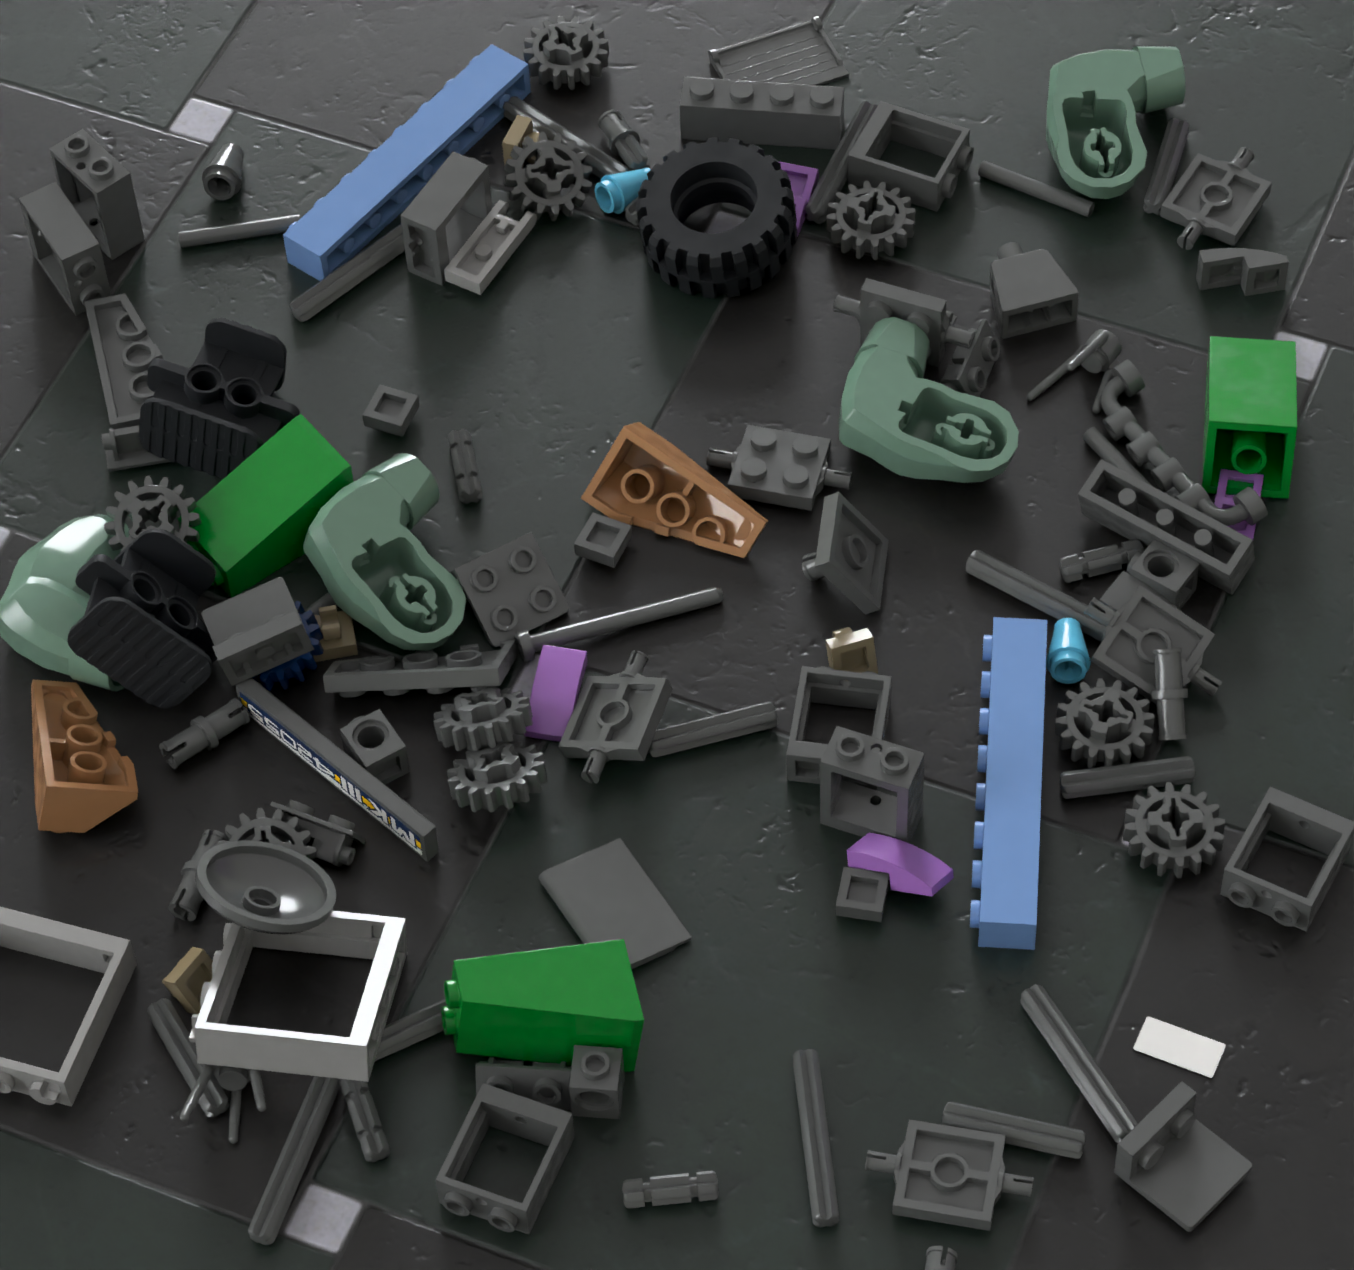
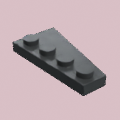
[84,293,163,429]
[323,639,518,697]

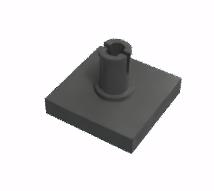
[802,492,889,615]

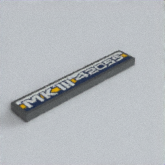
[235,677,439,862]

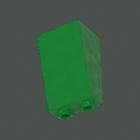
[1202,336,1297,499]
[177,414,354,598]
[441,939,644,1072]

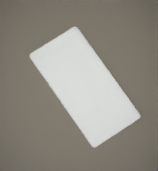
[1133,1016,1226,1078]

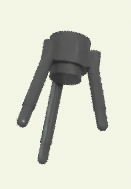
[1026,329,1122,413]
[180,1064,266,1144]

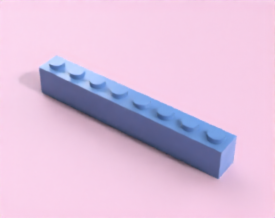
[283,44,531,281]
[970,617,1047,950]

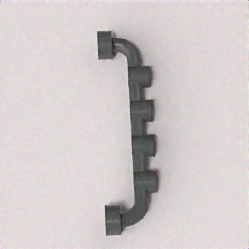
[1101,359,1268,526]

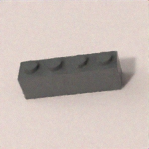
[679,76,844,150]
[1078,459,1255,595]

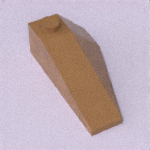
[581,422,769,558]
[31,679,138,833]

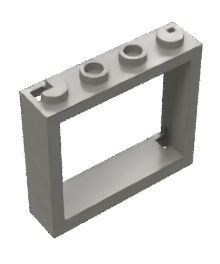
[0,907,137,1107]
[189,911,407,1082]

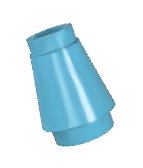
[594,167,651,214]
[1046,618,1091,684]

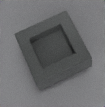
[362,385,420,437]
[574,512,633,568]
[836,867,890,922]

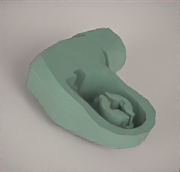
[1046,46,1185,199]
[838,317,1019,483]
[303,453,466,651]
[0,514,129,691]

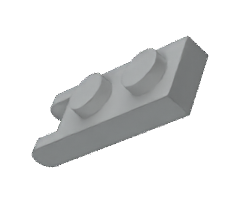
[444,200,537,295]

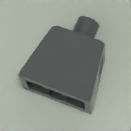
[989,242,1079,339]

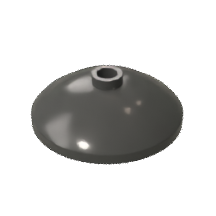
[195,840,336,935]

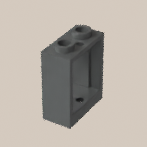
[848,101,974,212]
[49,129,145,260]
[400,151,492,286]
[19,182,111,316]
[786,666,892,790]
[820,726,925,844]
[1220,786,1354,932]
[435,1083,575,1235]

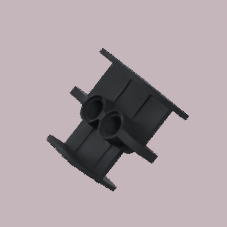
[139,317,300,479]
[67,529,217,709]

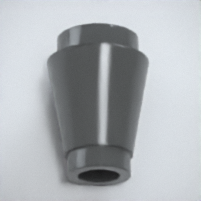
[202,143,244,200]

